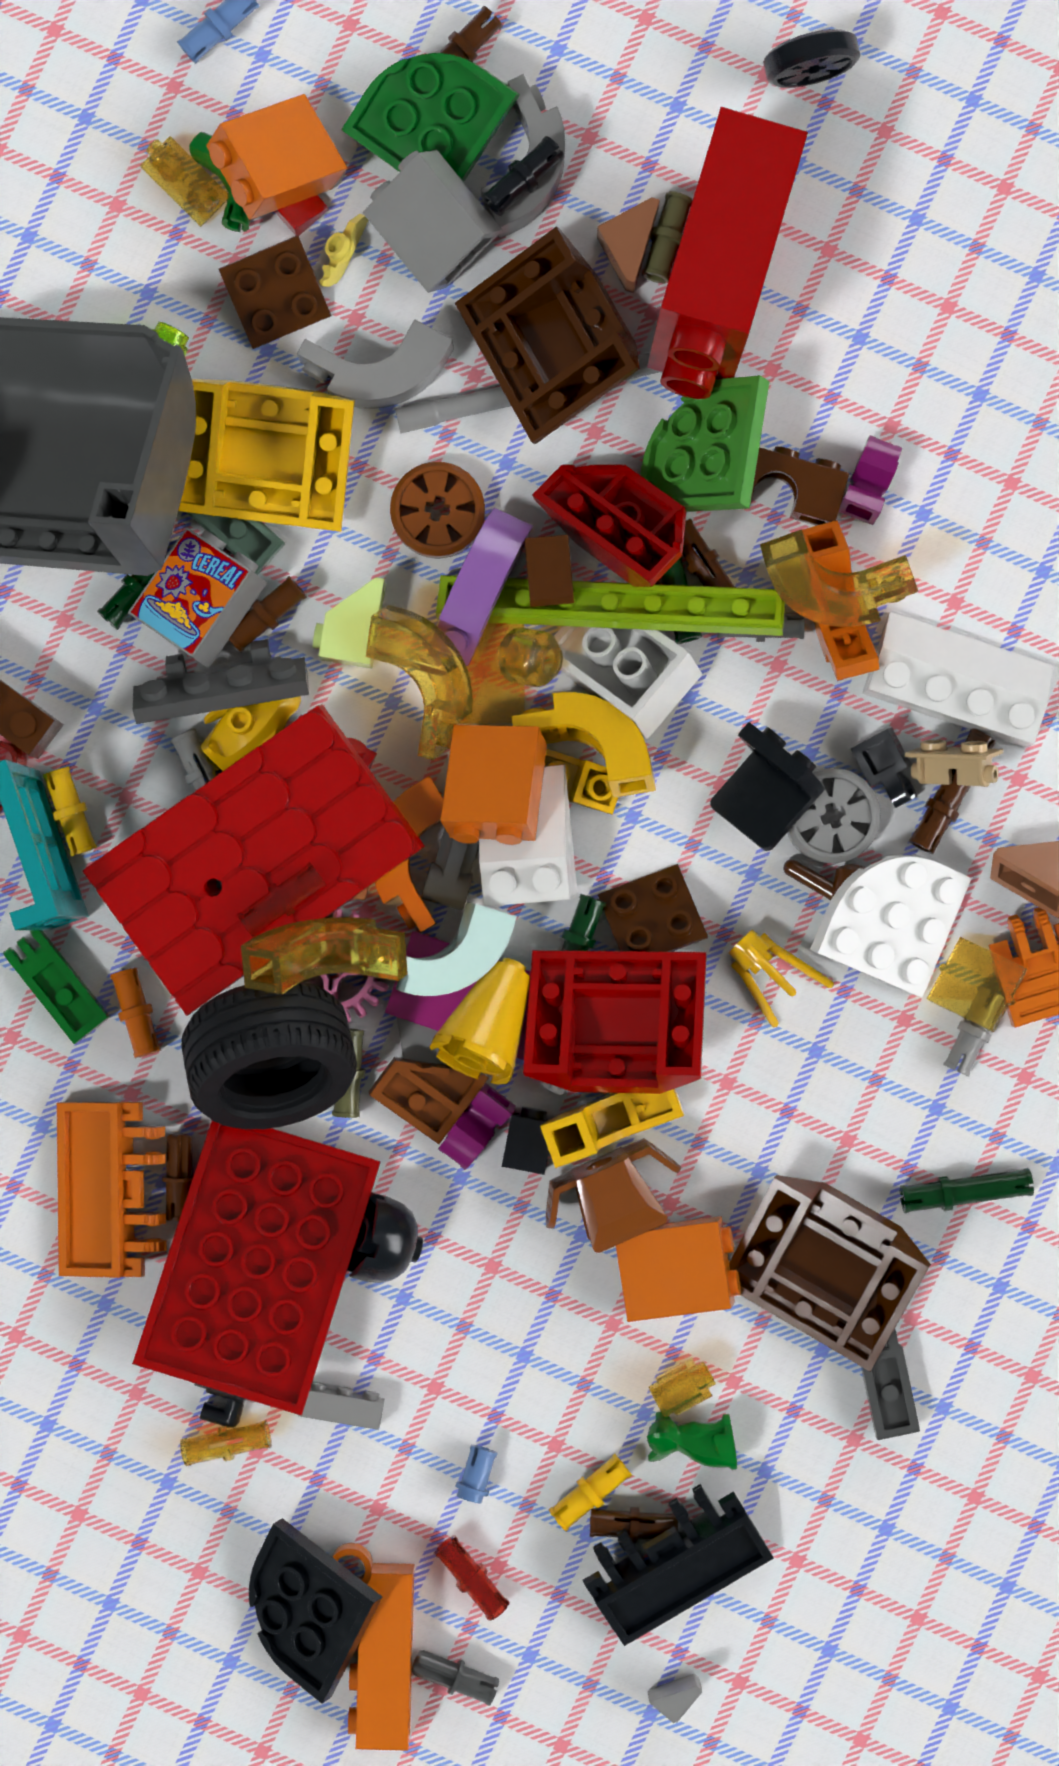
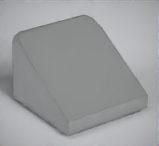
[648,1674,702,1723]

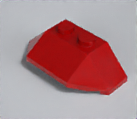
[532,464,687,587]

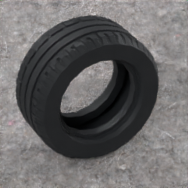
[181,980,357,1129]

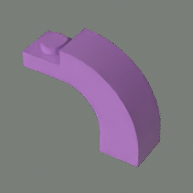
[429,508,533,666]

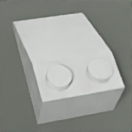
[541,626,703,739]
[479,765,577,906]

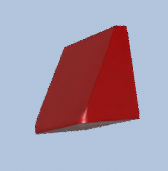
[274,195,329,236]

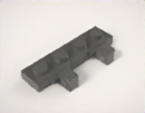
[132,639,309,724]

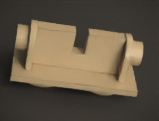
[905,740,1003,787]

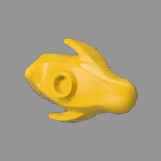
[201,696,301,771]

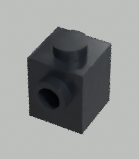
[502,1107,551,1175]

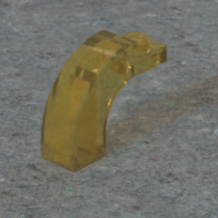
[760,529,919,627]
[366,605,473,760]
[241,917,408,995]

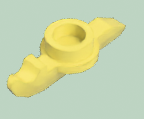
[319,214,368,287]

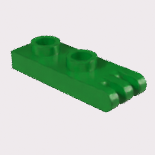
[3,930,110,1044]

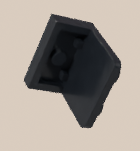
[710,722,826,851]

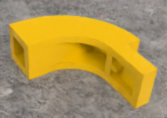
[512,692,656,798]
[540,1089,685,1168]

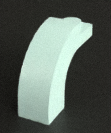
[360,902,517,996]

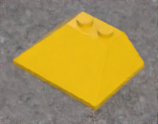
[178,379,355,532]

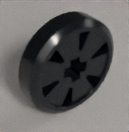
[763,29,860,88]

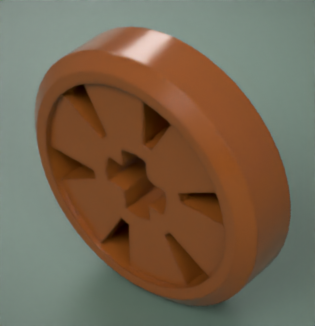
[390,462,485,559]

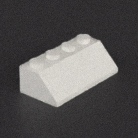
[862,612,1053,748]

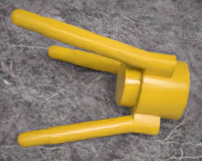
[728,929,834,1027]

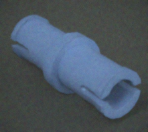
[177,0,260,64]

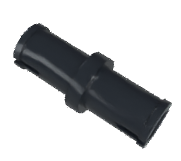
[482,136,565,216]

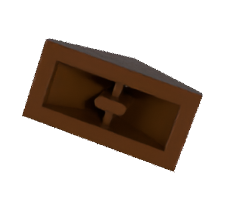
[524,535,574,607]

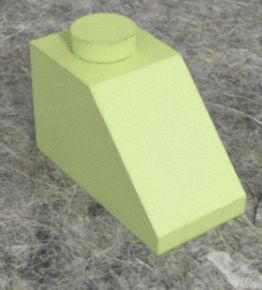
[313,577,386,669]

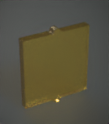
[927,937,1028,1033]

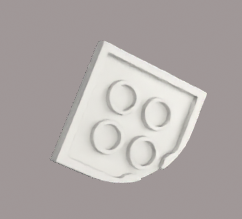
[810,854,972,998]

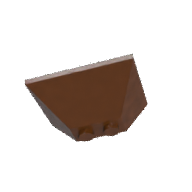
[455,226,640,444]
[729,1175,931,1372]

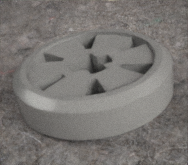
[787,768,881,864]

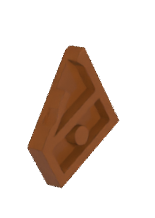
[368,1057,489,1144]

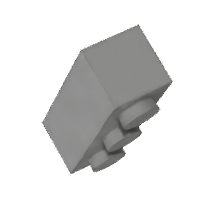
[298,1382,385,1430]

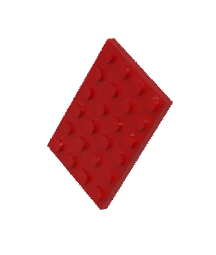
[132,1121,381,1416]

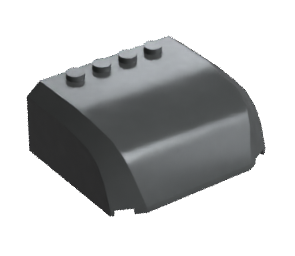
[0,317,196,576]

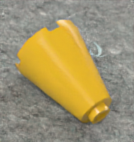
[429,958,530,1085]

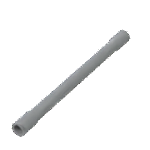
[395,352,660,433]

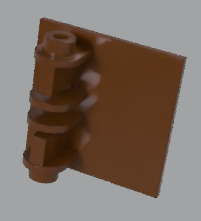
[218,235,331,349]
[598,864,708,952]

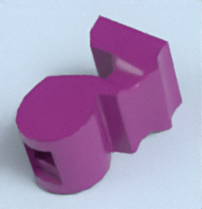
[839,435,902,525]
[438,1083,516,1170]

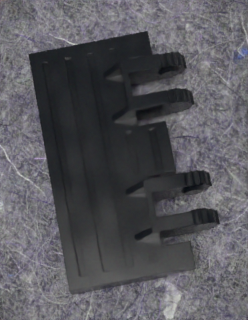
[583,1484,774,1646]

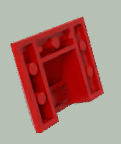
[523,950,707,1094]

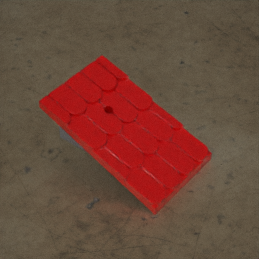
[82,704,425,1016]

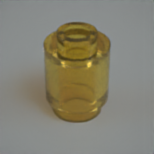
[648,1357,716,1417]

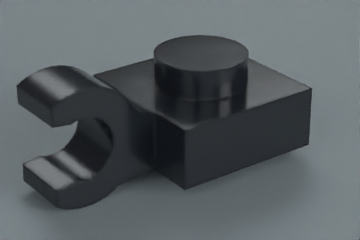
[851,727,918,808]

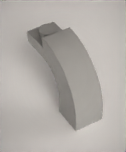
[481,74,565,239]
[297,319,454,409]

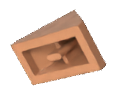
[597,197,660,293]
[990,841,1059,919]

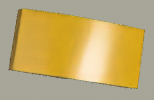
[545,749,618,815]

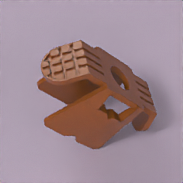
[546,1138,682,1253]

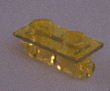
[140,136,228,227]

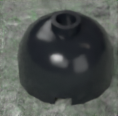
[347,1192,423,1283]

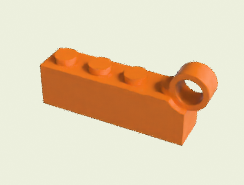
[331,1543,415,1751]

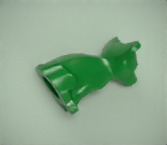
[647,1412,737,1470]

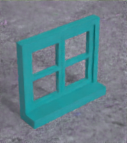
[0,759,89,931]

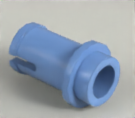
[455,1444,497,1504]

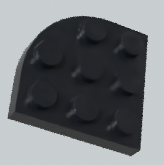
[249,1518,383,1704]

